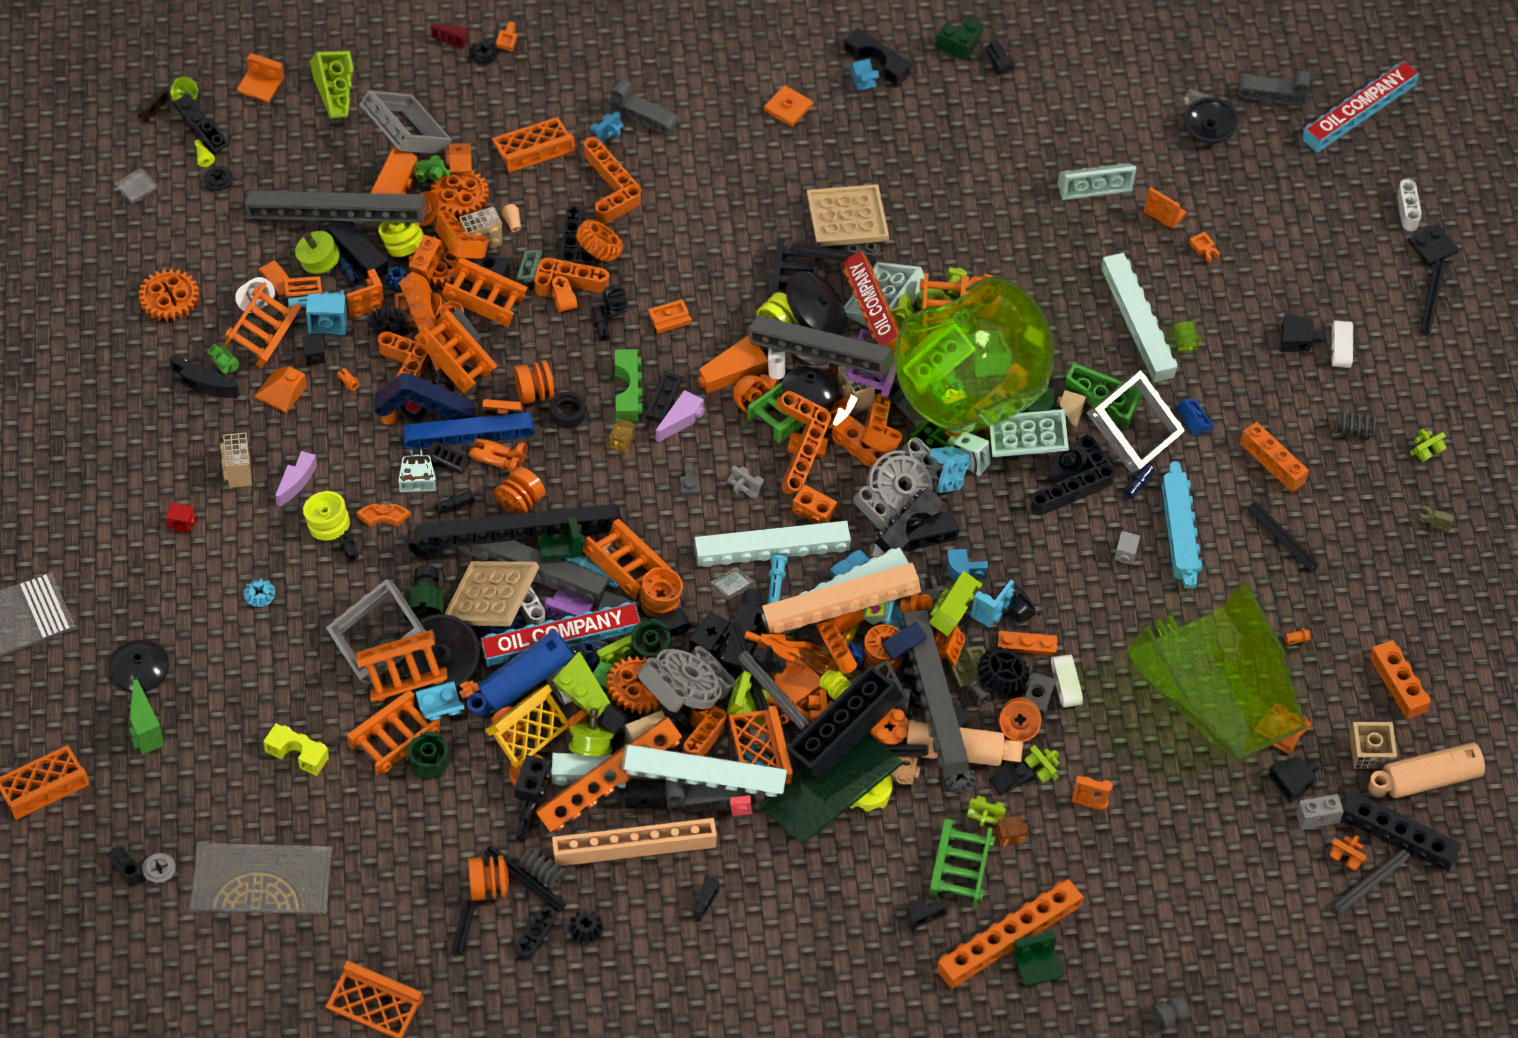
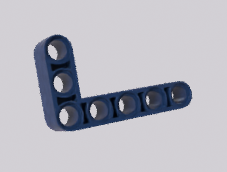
[375,373,475,420]

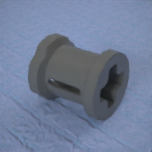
[966,680,991,706]

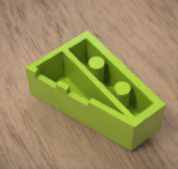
[929,570,982,636]
[553,651,611,724]

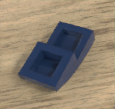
[882,622,928,661]

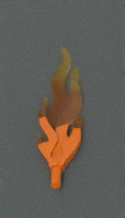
[744,631,863,681]

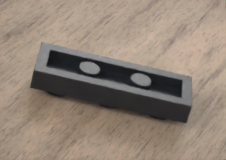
[646,371,682,423]

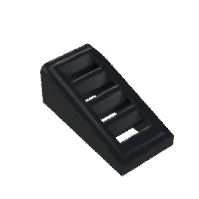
[428,442,470,474]
[696,875,720,922]

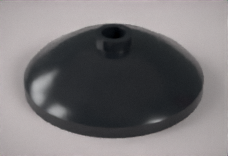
[1184,97,1238,144]
[782,365,839,409]
[109,640,169,692]

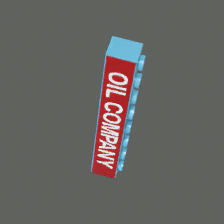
[1302,61,1420,153]
[481,602,640,667]

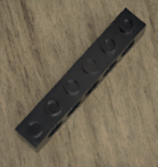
[1341,791,1462,872]

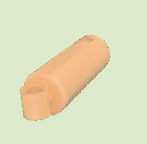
[906,720,1024,766]
[1368,742,1485,799]

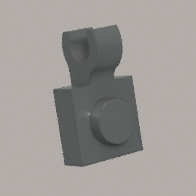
[680,462,700,497]

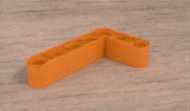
[584,137,641,224]
[378,331,430,425]
[776,391,831,495]
[815,608,865,674]

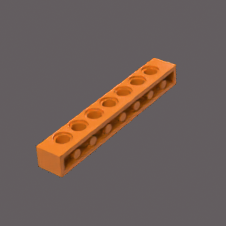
[535,716,682,832]
[937,879,1084,989]

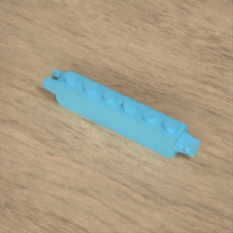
[1161,461,1202,589]

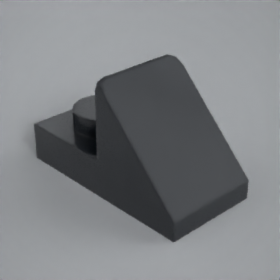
[989,760,1034,796]
[909,895,949,931]

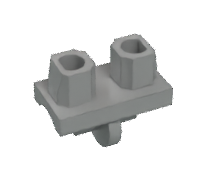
[727,465,764,500]

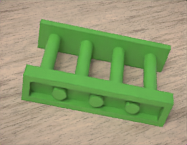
[748,381,833,443]
[929,818,995,908]

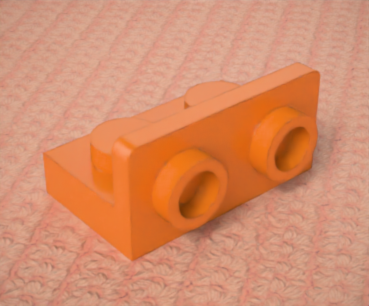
[934,625,965,666]

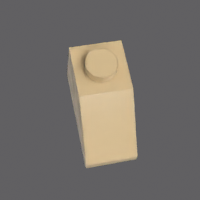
[1056,390,1086,436]

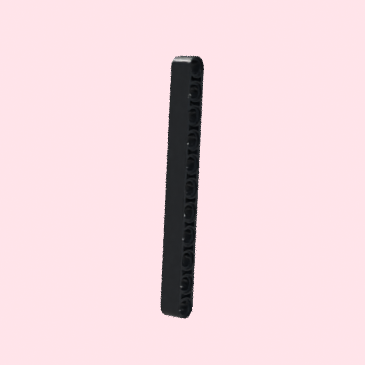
[414,504,623,550]

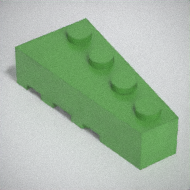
[1065,363,1142,430]

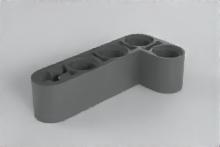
[1238,71,1310,106]
[610,78,679,135]
[665,779,746,814]

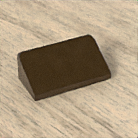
[137,86,169,122]

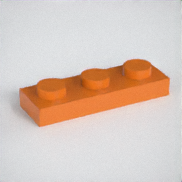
[998,631,1057,656]

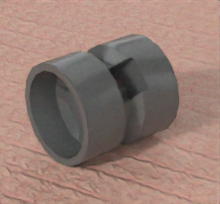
[1151,994,1190,1031]

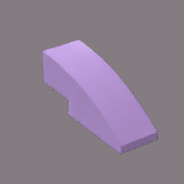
[275,451,317,507]

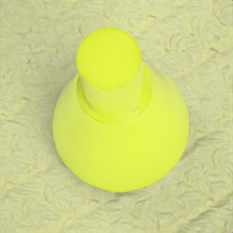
[194,139,215,167]

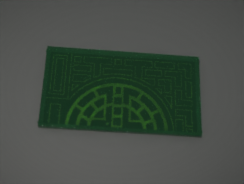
[758,733,904,845]

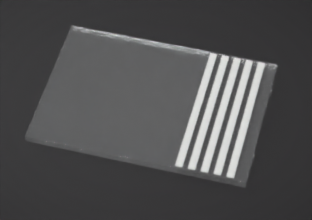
[0,572,76,656]

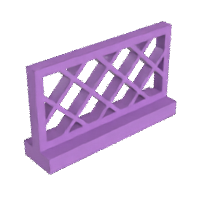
[846,329,905,397]

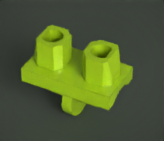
[946,267,967,300]
[1410,429,1447,462]
[1024,745,1060,783]
[967,796,1006,827]

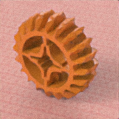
[576,219,623,262]

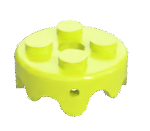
[848,772,893,812]

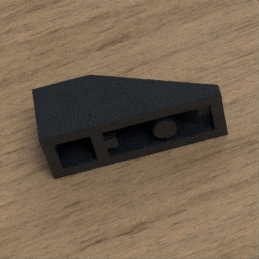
[902,511,960,552]

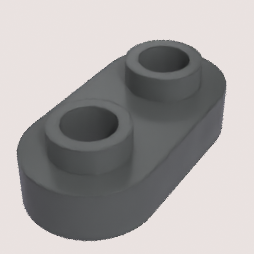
[844,242,880,258]

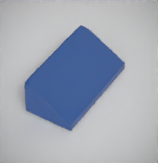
[1176,399,1214,435]

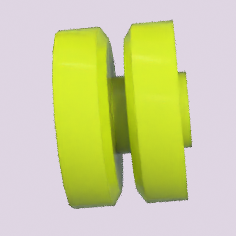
[378,222,424,257]
[756,292,800,325]
[303,491,350,541]

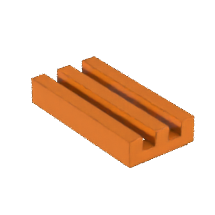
[283,276,323,299]

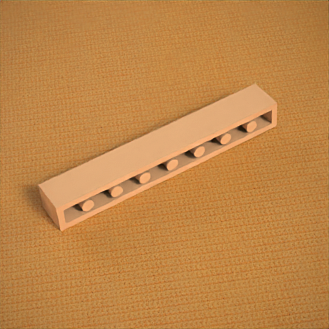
[762,563,921,634]
[552,818,717,866]

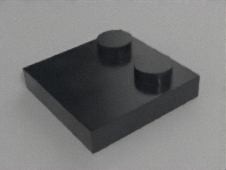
[1408,224,1459,267]

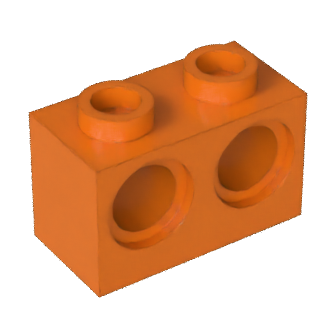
[409,235,445,281]
[792,485,837,524]

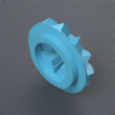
[244,578,275,607]

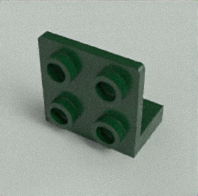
[1012,931,1064,987]

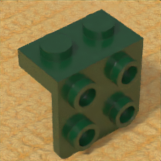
[538,517,584,560]

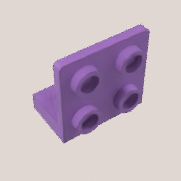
[545,589,593,621]

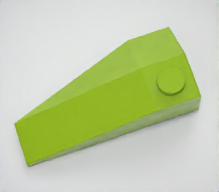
[310,51,353,119]

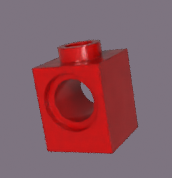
[166,502,197,532]

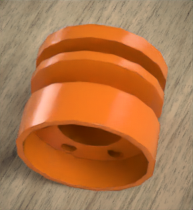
[513,360,554,405]
[494,467,546,514]
[639,567,683,618]
[863,624,904,676]
[999,697,1041,742]
[468,855,509,901]

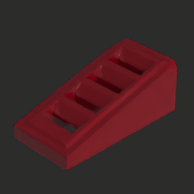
[431,23,469,49]

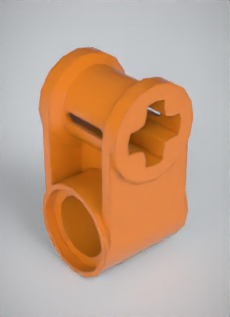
[552,276,577,313]

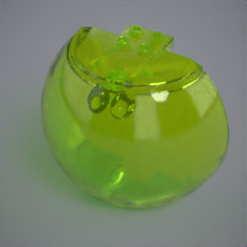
[895,276,1055,433]

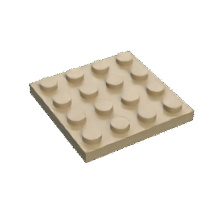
[807,185,889,247]
[445,561,539,626]

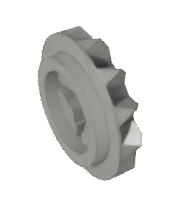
[142,853,176,884]

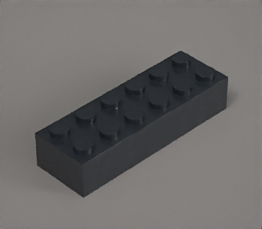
[786,665,904,781]

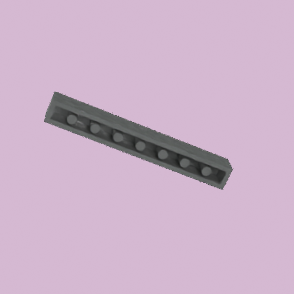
[748,315,894,376]
[458,540,609,607]

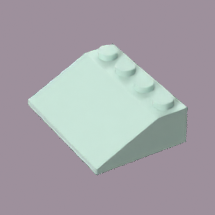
[844,262,924,326]
[989,409,1069,457]

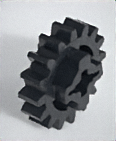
[368,306,409,335]

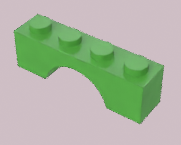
[615,349,642,422]

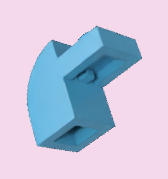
[849,59,879,90]
[946,549,988,582]

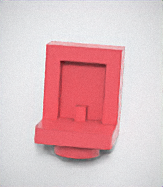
[730,795,752,816]

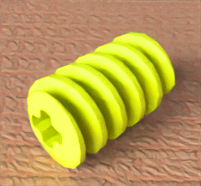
[819,670,852,701]

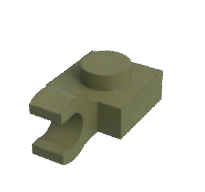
[1419,506,1454,532]

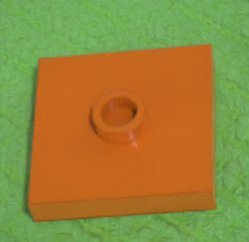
[764,85,813,127]
[483,399,523,415]

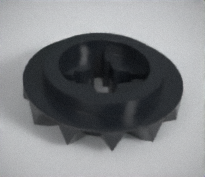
[470,41,498,64]
[204,166,233,191]

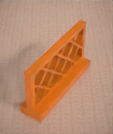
[492,117,575,173]
[728,705,793,785]
[0,745,90,820]
[326,961,424,1038]

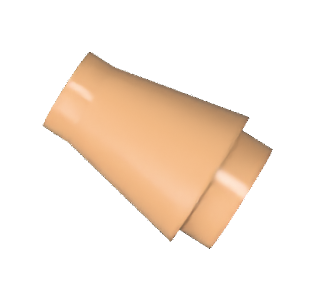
[501,204,522,232]

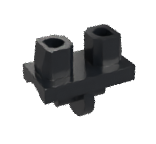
[752,645,786,682]

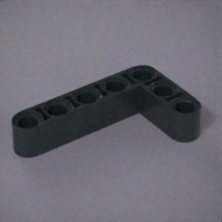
[1030,435,1115,516]

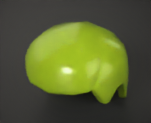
[170,77,198,101]

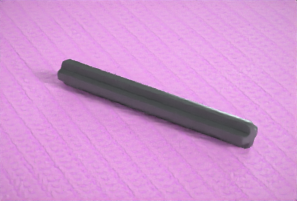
[738,651,810,730]
[1333,849,1410,913]

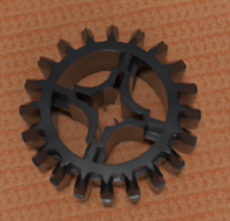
[977,646,1030,697]

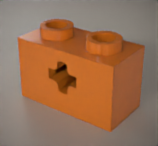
[446,143,472,172]

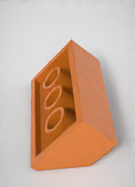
[371,145,418,194]

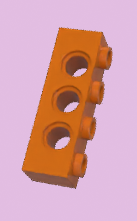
[831,415,895,468]
[1240,421,1309,492]
[1369,640,1431,720]

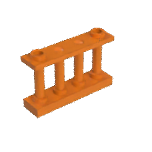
[441,258,528,327]
[916,273,969,344]
[224,282,302,369]
[414,310,498,394]
[582,519,671,600]
[356,630,447,702]
[347,690,440,776]

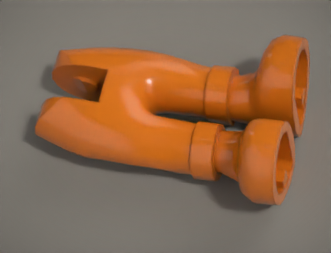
[469,439,527,473]

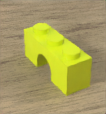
[263,723,329,776]

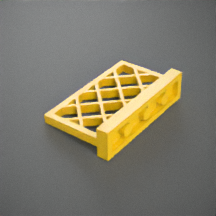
[485,684,568,768]

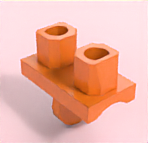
[900,586,933,613]
[807,690,833,723]
[1329,835,1367,871]

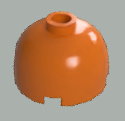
[733,375,771,413]

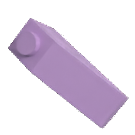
[656,390,705,442]

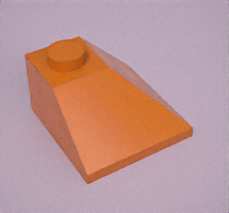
[254,366,307,413]

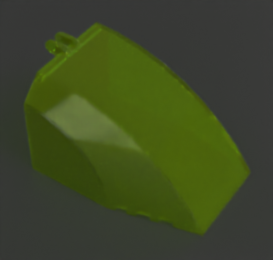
[1126,581,1306,761]

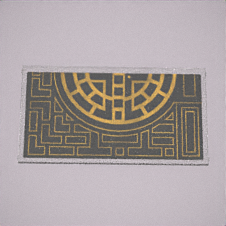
[190,843,333,914]

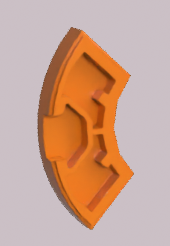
[356,503,411,527]

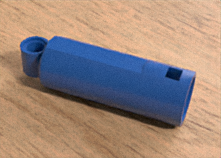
[467,629,575,716]

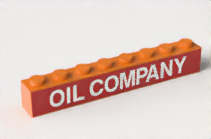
[843,250,907,357]

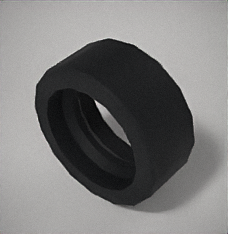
[550,392,585,428]

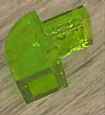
[1173,321,1202,352]

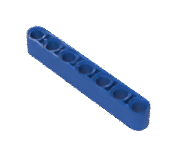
[402,412,535,449]

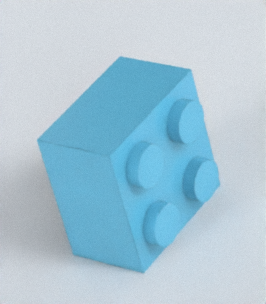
[306,293,347,335]

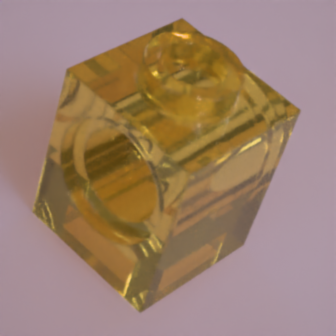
[609,419,635,452]

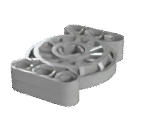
[853,438,944,530]
[638,646,735,712]

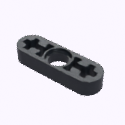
[516,907,556,960]

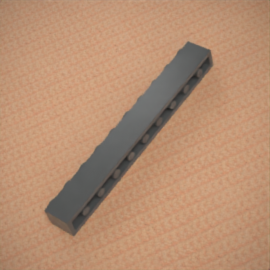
[245,191,428,223]
[900,610,969,776]

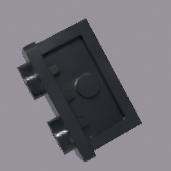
[661,704,690,732]

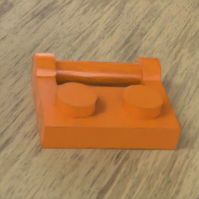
[1072,776,1113,810]

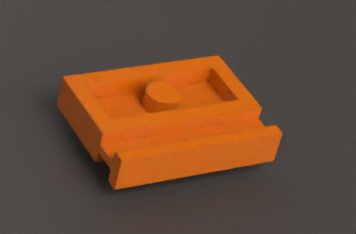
[648,299,692,334]

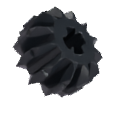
[602,284,628,316]
[569,909,604,945]

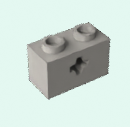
[1296,794,1344,830]

